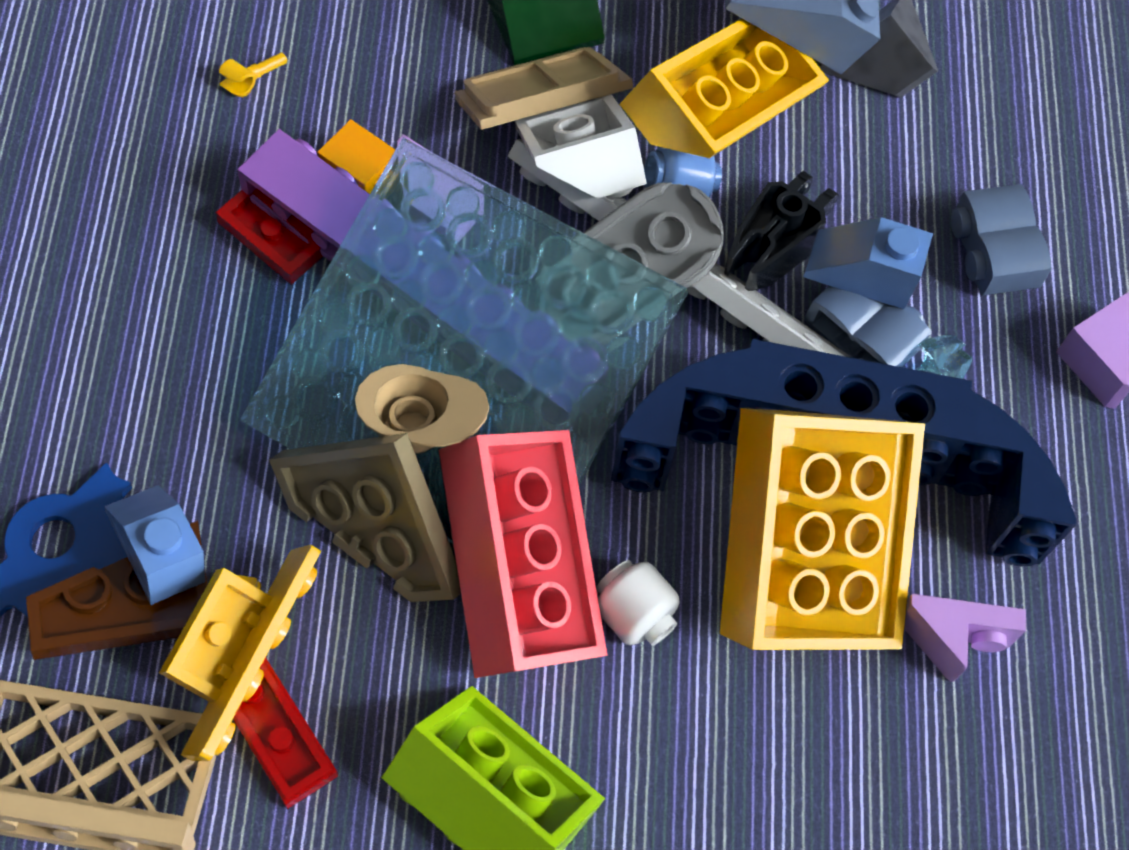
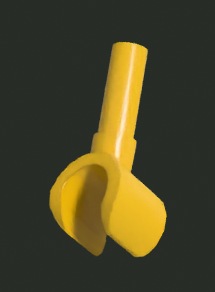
[219,52,287,97]

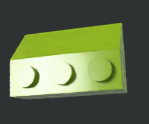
[381,686,606,850]

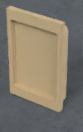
[454,47,633,130]

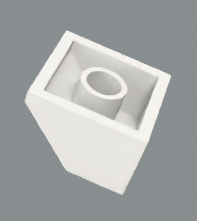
[515,94,647,199]

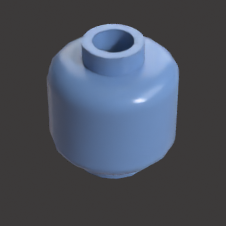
[644,146,722,198]

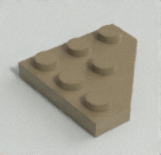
[269,433,461,602]

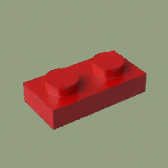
[216,188,323,285]

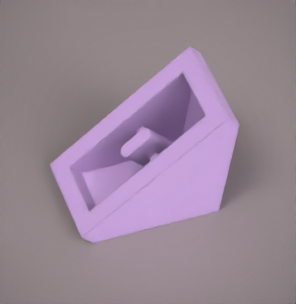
[1056,292,1129,409]

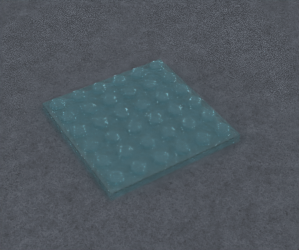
[240,137,688,543]

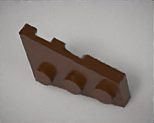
[26,520,207,660]

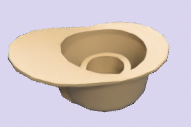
[355,364,490,454]

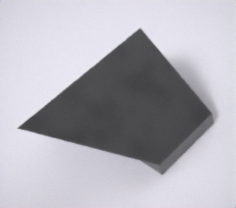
[819,0,938,98]

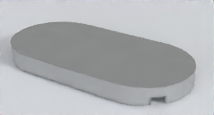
[533,182,724,349]

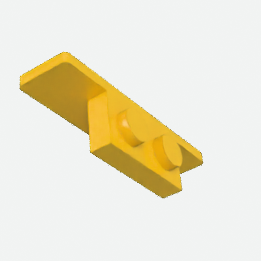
[159,544,321,761]

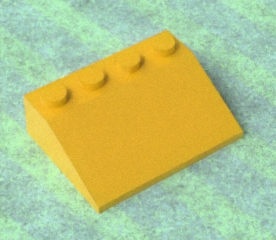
[719,408,925,650]

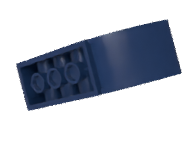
[611,339,1077,567]

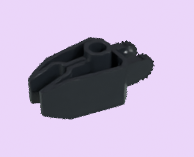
[724,171,839,291]

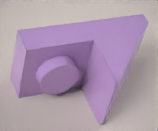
[904,594,1026,682]

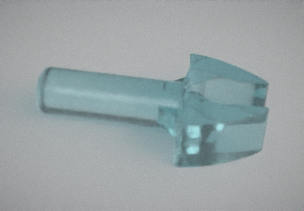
[916,335,973,379]

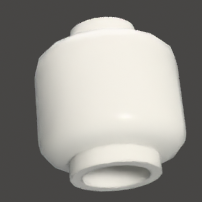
[596,560,679,646]

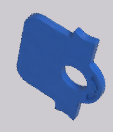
[0,463,132,618]

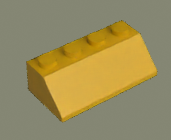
[619,19,829,158]

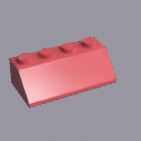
[439,430,608,678]

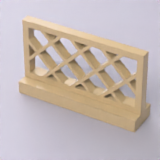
[0,680,216,850]

